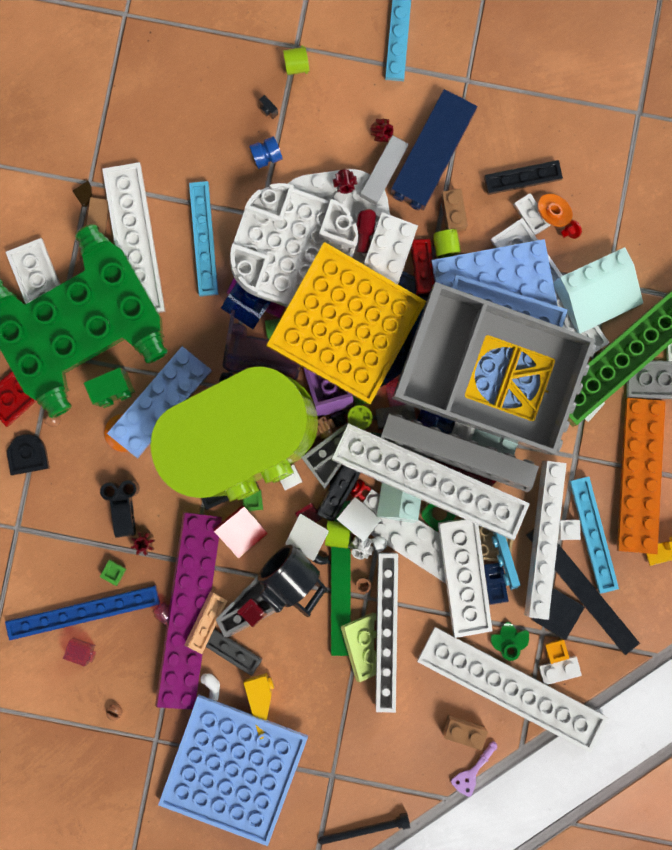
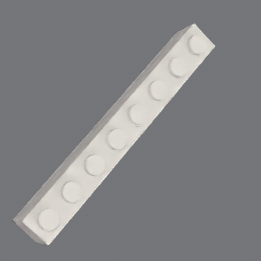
[524,461,567,620]
[375,552,398,713]

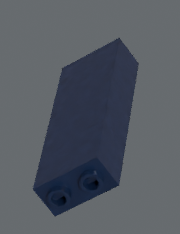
[390,89,478,211]

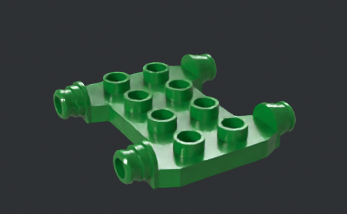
[0,224,168,418]

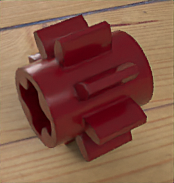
[370,118,394,142]
[333,169,358,194]
[131,532,155,556]

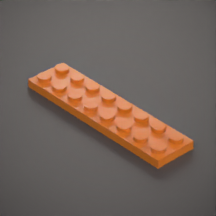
[617,398,666,554]

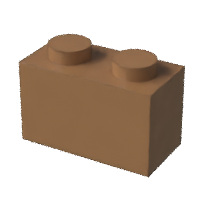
[440,189,468,232]
[442,715,488,751]

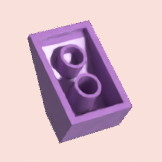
[303,367,354,417]

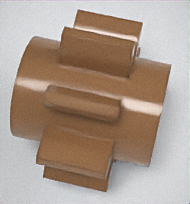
[316,416,336,440]

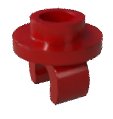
[560,220,582,239]
[350,479,371,500]

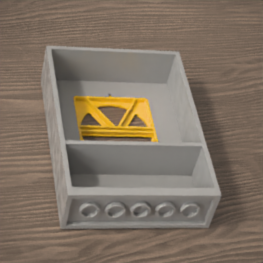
[392,282,596,454]

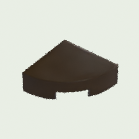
[73,181,92,208]

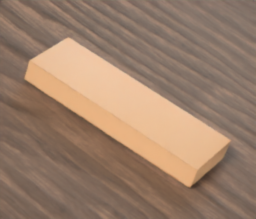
[184,592,227,654]

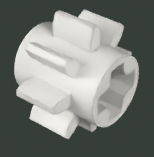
[349,536,374,559]

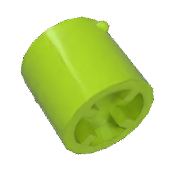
[283,45,310,75]
[433,229,461,258]
[347,405,373,430]
[325,521,350,548]

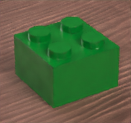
[84,368,135,408]

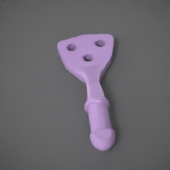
[451,741,497,797]

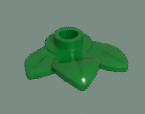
[491,622,529,661]

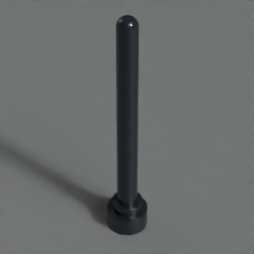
[318,812,411,845]

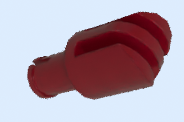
[356,209,376,253]

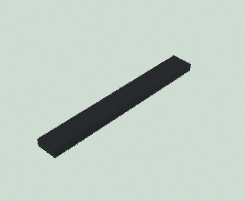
[526,528,640,655]

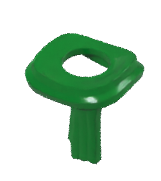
[421,503,457,531]

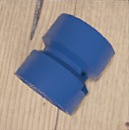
[249,136,283,169]

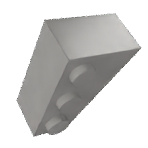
[301,423,349,489]
[216,576,275,637]

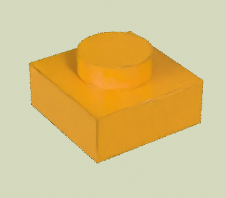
[544,639,570,664]

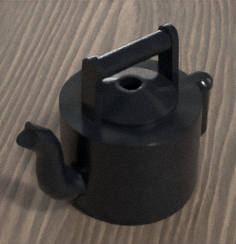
[258,545,330,617]

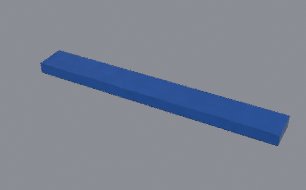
[5,585,160,641]

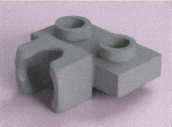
[376,405,416,429]

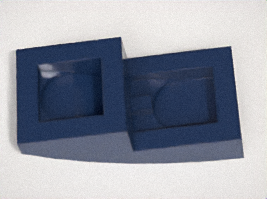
[484,563,509,605]

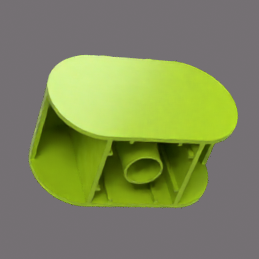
[151,367,318,502]

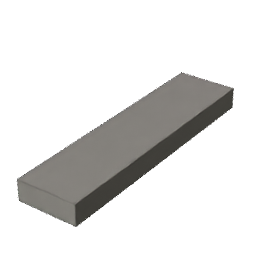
[360,135,409,205]

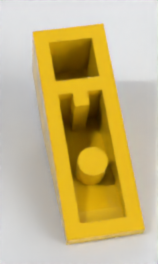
[244,673,274,739]

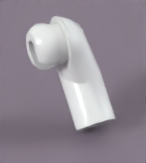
[201,673,220,701]

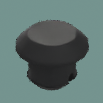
[329,411,346,427]

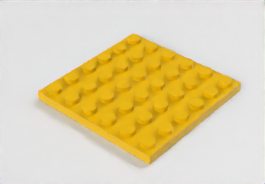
[266,242,426,404]

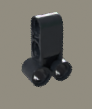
[100,480,140,538]

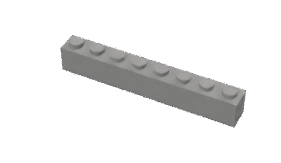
[381,414,539,492]

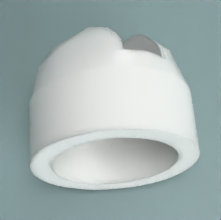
[371,536,387,553]

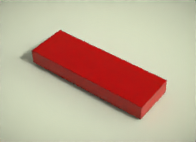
[411,239,435,296]

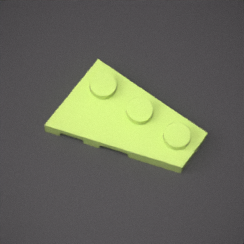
[341,612,376,682]

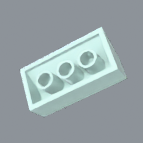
[377,453,427,523]

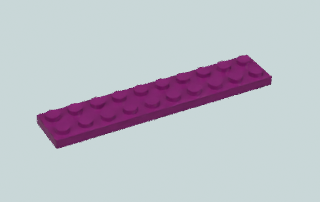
[155,512,222,709]

